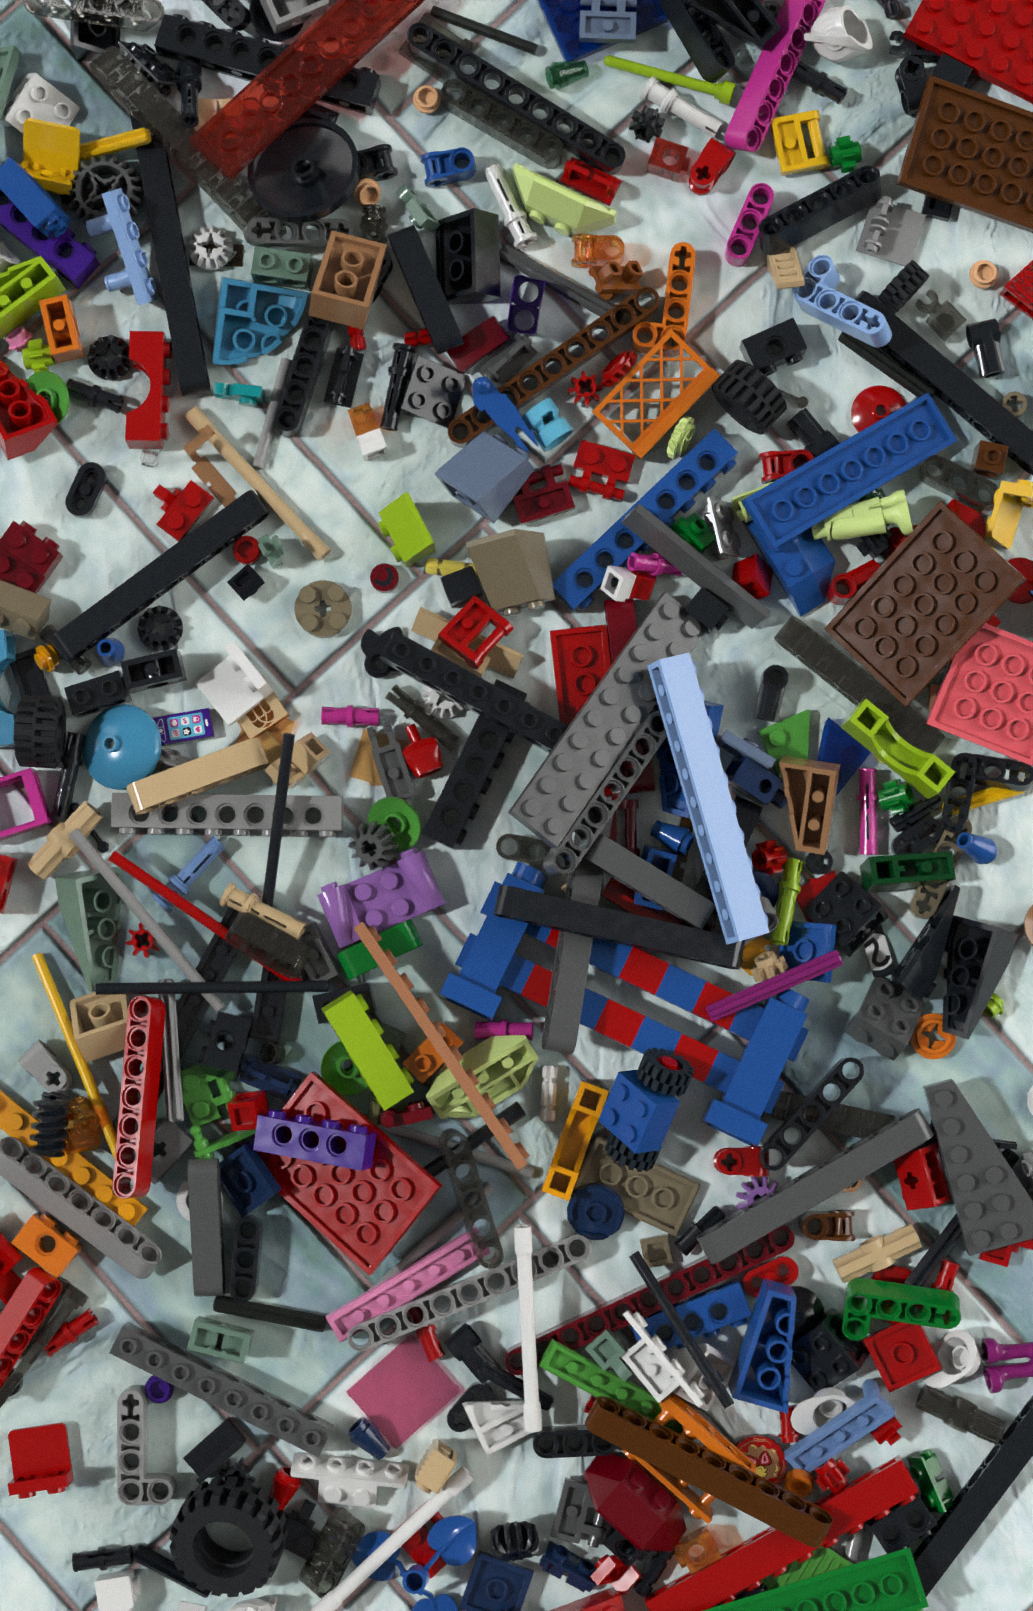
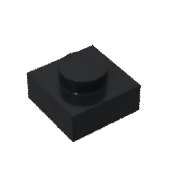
[227,564,265,601]

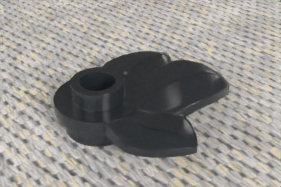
[361,627,403,678]

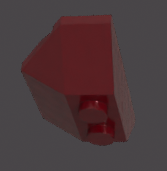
[583,1454,687,1552]

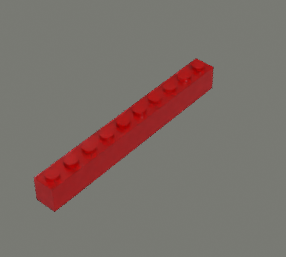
[645,1455,919,1611]

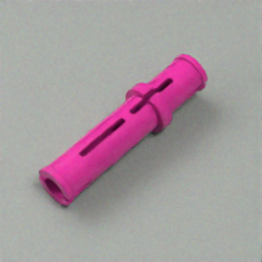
[856,768,879,855]

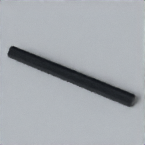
[905,1149,1019,1287]

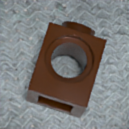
[969,440,1009,480]

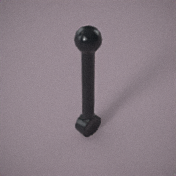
[70,802,109,853]

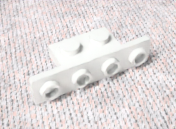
[621,1310,705,1408]
[290,1453,409,1508]

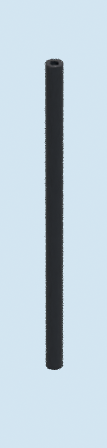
[256,733,295,955]
[95,980,329,995]

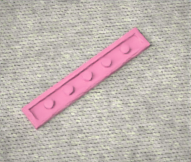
[325,1226,491,1343]

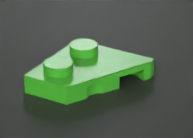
[757,709,810,783]

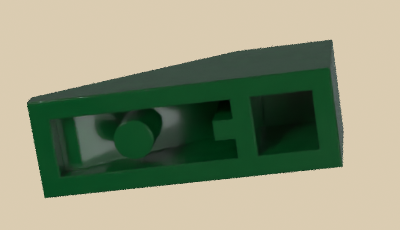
[860,851,956,893]

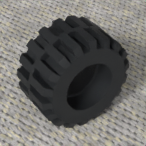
[711,360,787,435]
[13,695,66,769]

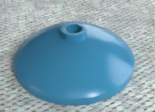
[83,704,161,790]

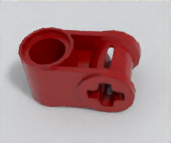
[689,137,736,195]
[759,449,814,484]
[713,1146,769,1177]

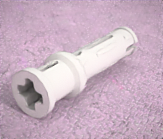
[640,76,723,138]
[483,164,538,249]

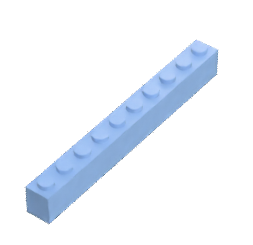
[647,652,770,945]

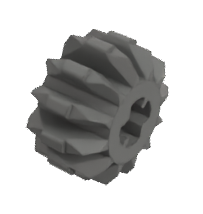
[348,821,399,870]

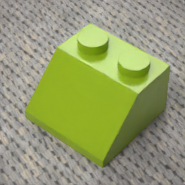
[377,492,436,567]

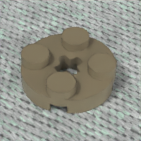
[294,580,352,638]

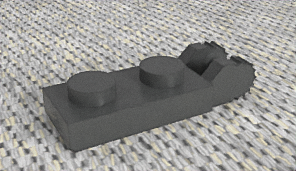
[367,721,417,800]

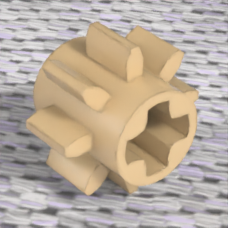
[751,951,788,982]

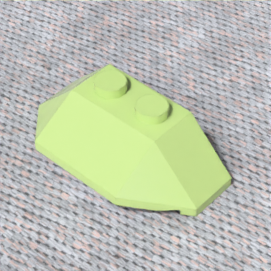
[513,163,617,237]
[426,1035,539,1119]

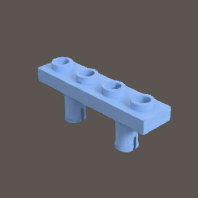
[86,188,157,306]

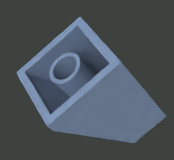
[435,431,534,523]

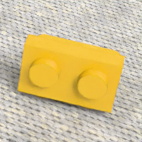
[21,118,80,195]
[986,479,1033,549]

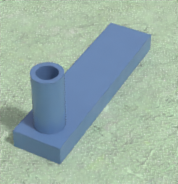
[784,1379,895,1473]

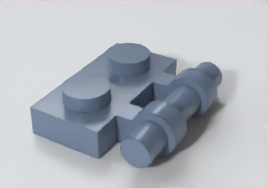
[579,0,637,44]

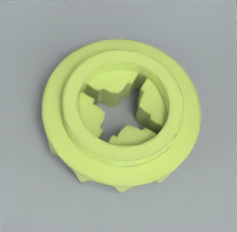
[667,415,696,460]

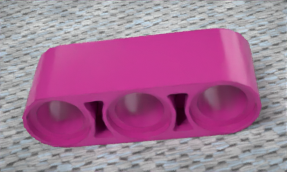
[724,183,774,267]

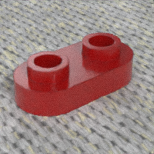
[742,1256,799,1298]

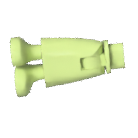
[812,489,913,541]

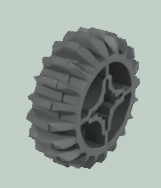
[68,154,144,226]

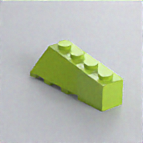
[321,990,414,1111]

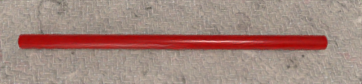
[108,851,304,981]

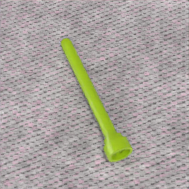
[604,55,736,106]

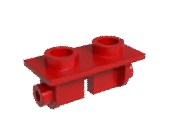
[559,157,622,206]

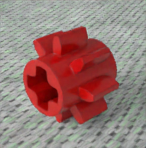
[568,371,603,408]
[752,839,787,875]
[126,923,161,958]
[870,1416,903,1446]
[814,1457,850,1494]

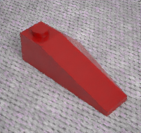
[0,359,58,460]

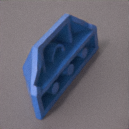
[741,520,836,617]

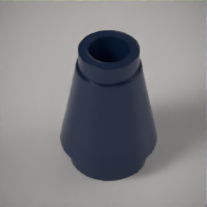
[347,1417,390,1460]

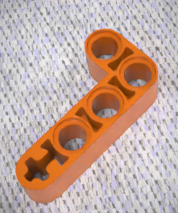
[631,242,696,357]

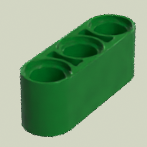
[337,919,423,980]

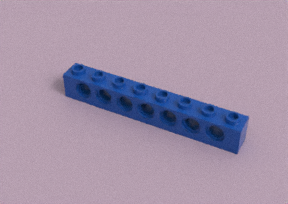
[553,428,738,613]

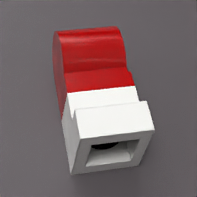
[600,566,657,602]

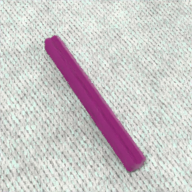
[706,950,843,1021]

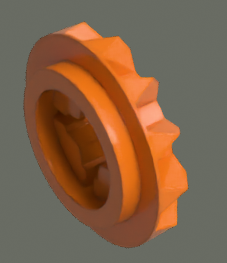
[910,1013,956,1059]

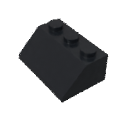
[436,208,501,304]

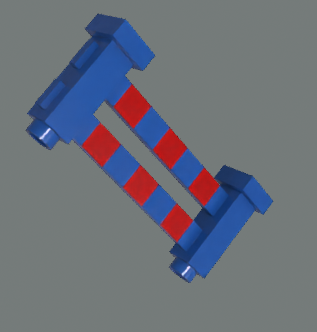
[439,862,809,1147]

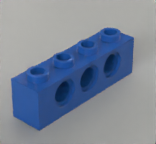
[631,1279,752,1354]

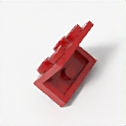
[8,1422,74,1499]

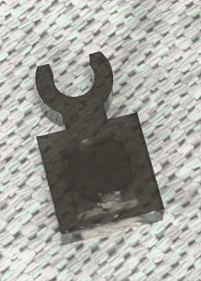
[915,289,967,342]

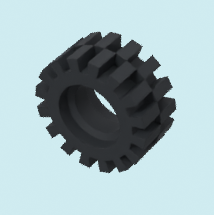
[878,260,930,314]

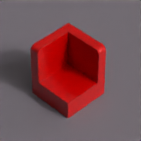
[732,553,773,600]

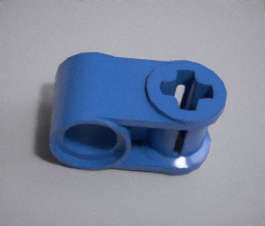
[420,147,476,187]

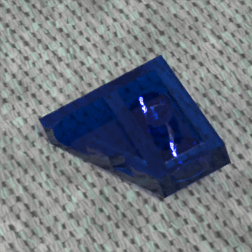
[817,717,871,796]

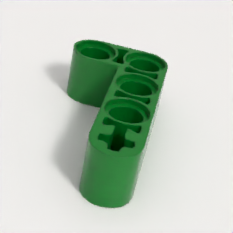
[842,1278,961,1341]

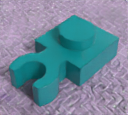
[213,382,265,407]

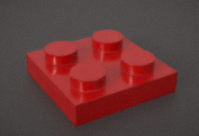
[863,1322,942,1393]

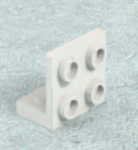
[0,73,80,134]
[196,640,274,726]

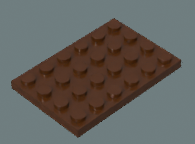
[896,75,1033,233]
[824,501,1026,707]

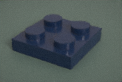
[220,1142,282,1218]
[459,1550,534,1611]

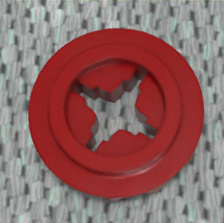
[600,350,637,387]

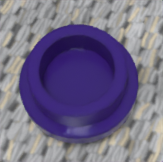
[145,1375,174,1403]

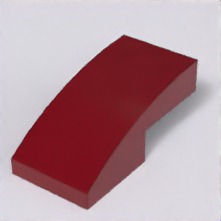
[447,316,511,373]

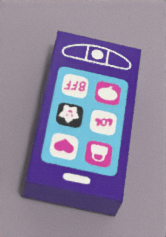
[153,708,215,746]

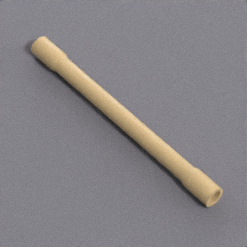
[185,406,331,561]

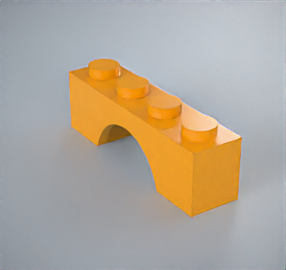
[541,1080,609,1201]

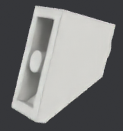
[94,1569,141,1611]

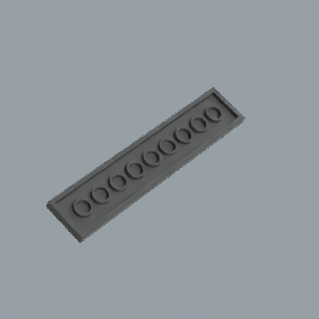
[508,591,707,849]

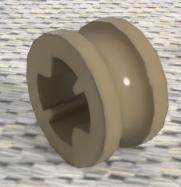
[1000,391,1027,418]

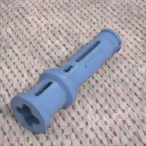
[151,836,226,913]

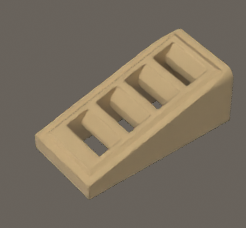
[766,246,805,290]

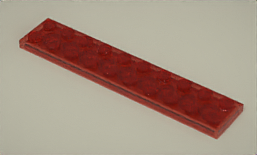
[189,0,425,181]

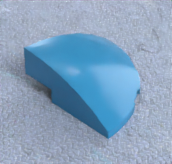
[212,276,308,365]

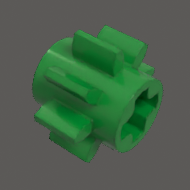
[829,135,862,173]
[878,779,914,815]

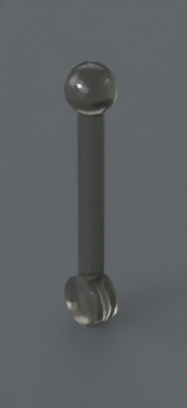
[779,389,808,409]

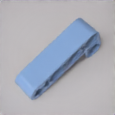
[792,254,892,347]

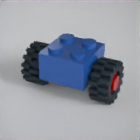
[598,1048,694,1172]

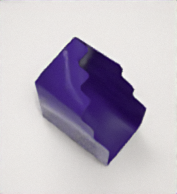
[507,275,546,335]

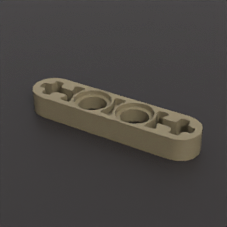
[909,816,972,919]

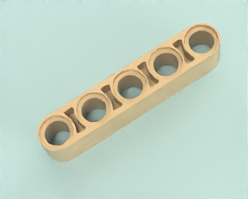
[126,737,269,815]

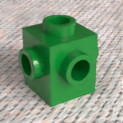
[670,512,716,554]

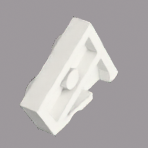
[462,1400,532,1456]

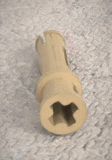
[220,882,307,940]

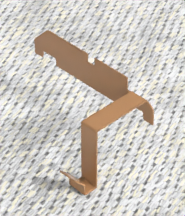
[183,424,236,507]

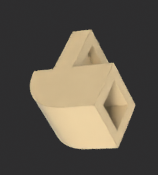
[265,732,331,789]

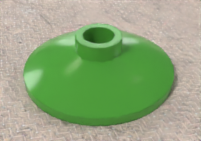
[26,371,69,424]
[368,797,421,851]
[320,1041,368,1095]

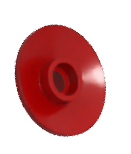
[851,385,906,433]

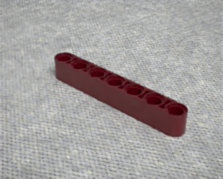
[604,599,655,794]

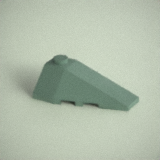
[55,867,125,992]

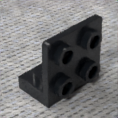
[803,871,889,958]
[791,1308,869,1393]

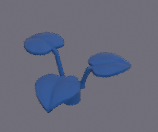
[347,1515,477,1611]

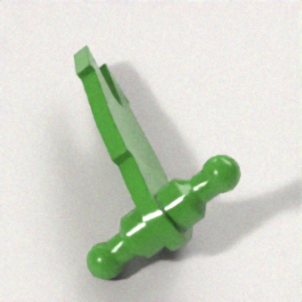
[190,1125,256,1159]

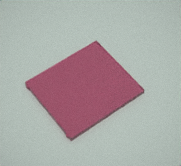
[346,1334,461,1449]

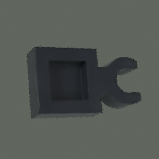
[889,31,939,61]

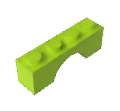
[840,699,955,799]

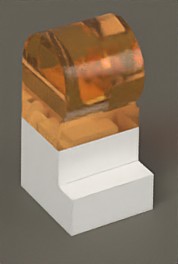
[348,402,388,461]

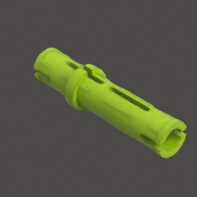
[770,858,804,946]

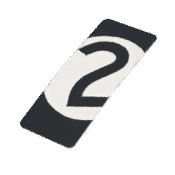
[863,925,895,978]

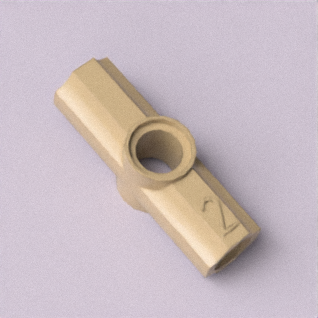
[27,801,104,880]
[832,1223,922,1283]

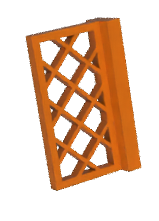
[592,329,720,460]

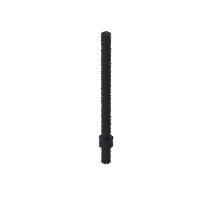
[629,1251,734,1409]

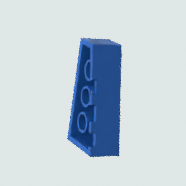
[728,1278,797,1414]

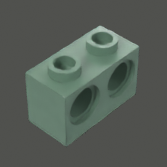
[251,246,314,291]
[187,1316,254,1364]

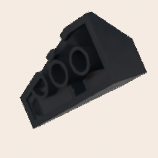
[888,885,960,1000]
[942,915,1018,1040]

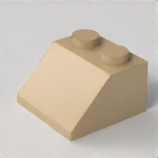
[69,982,130,1063]

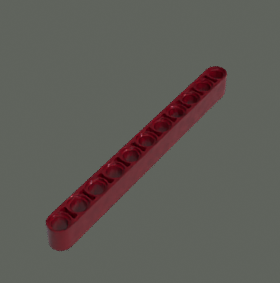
[505,1224,795,1375]

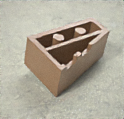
[779,756,840,855]

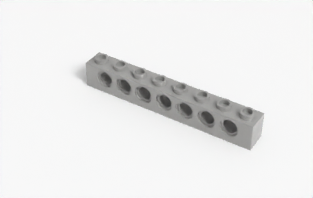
[111,793,344,837]

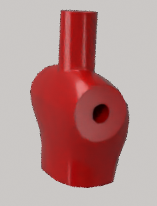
[401,724,444,779]

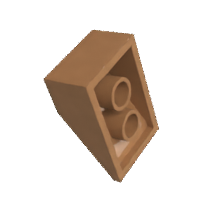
[309,230,387,330]

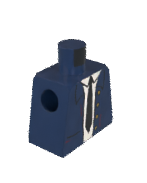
[725,756,787,809]

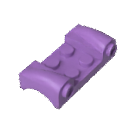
[317,848,446,949]

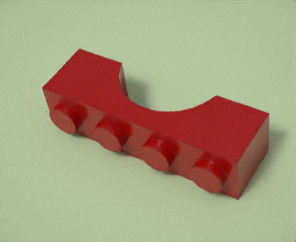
[125,331,172,449]

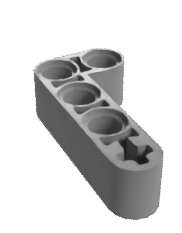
[117,1385,177,1506]

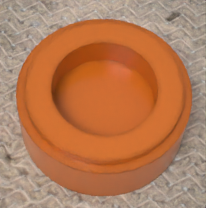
[783,1469,813,1498]

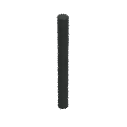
[430,6,538,55]

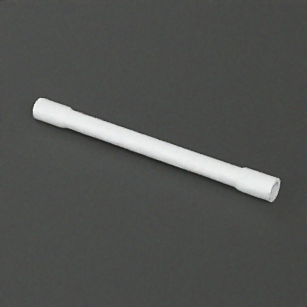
[514,1224,542,1432]
[311,1466,474,1611]

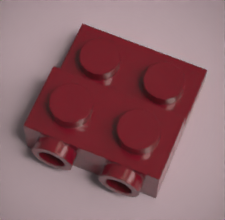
[0,520,64,594]

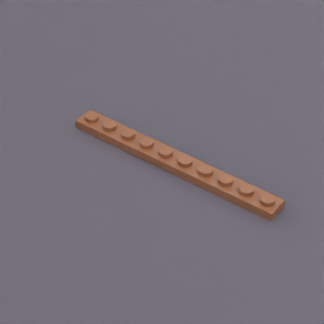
[353,922,530,1171]

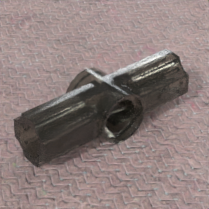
[915,1384,1006,1445]

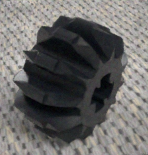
[490,1521,540,1562]

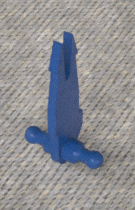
[472,377,538,454]

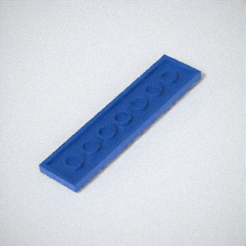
[741,392,958,551]

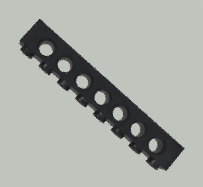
[154,14,381,116]
[379,631,568,753]

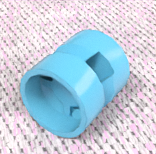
[522,398,573,452]

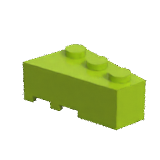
[0,256,66,339]

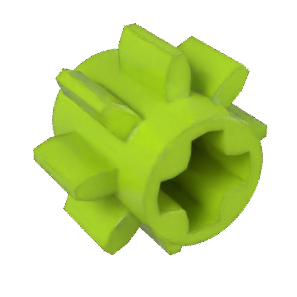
[22,338,55,373]

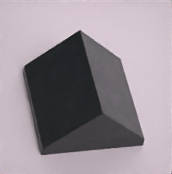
[70,0,120,61]

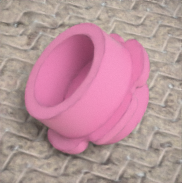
[5,326,33,352]

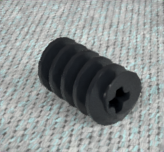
[28,1093,71,1158]

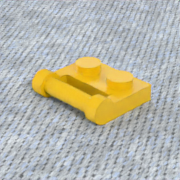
[770,110,831,176]

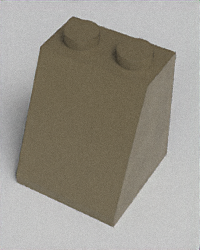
[466,529,555,616]

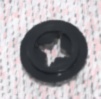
[87,334,132,380]
[137,605,183,651]

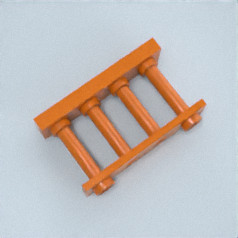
[622,1392,756,1524]

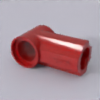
[827,559,880,605]

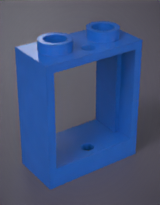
[0,157,72,240]

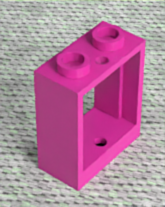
[0,768,53,841]

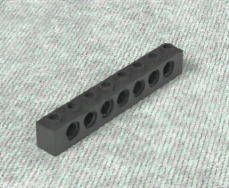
[109,1322,334,1458]

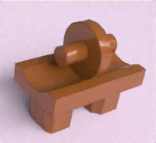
[588,261,643,300]

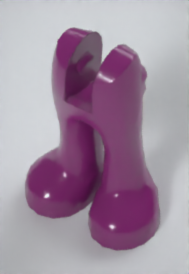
[981,1337,1033,1394]

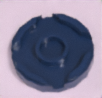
[567,1183,625,1240]

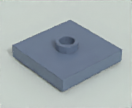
[717,730,776,770]

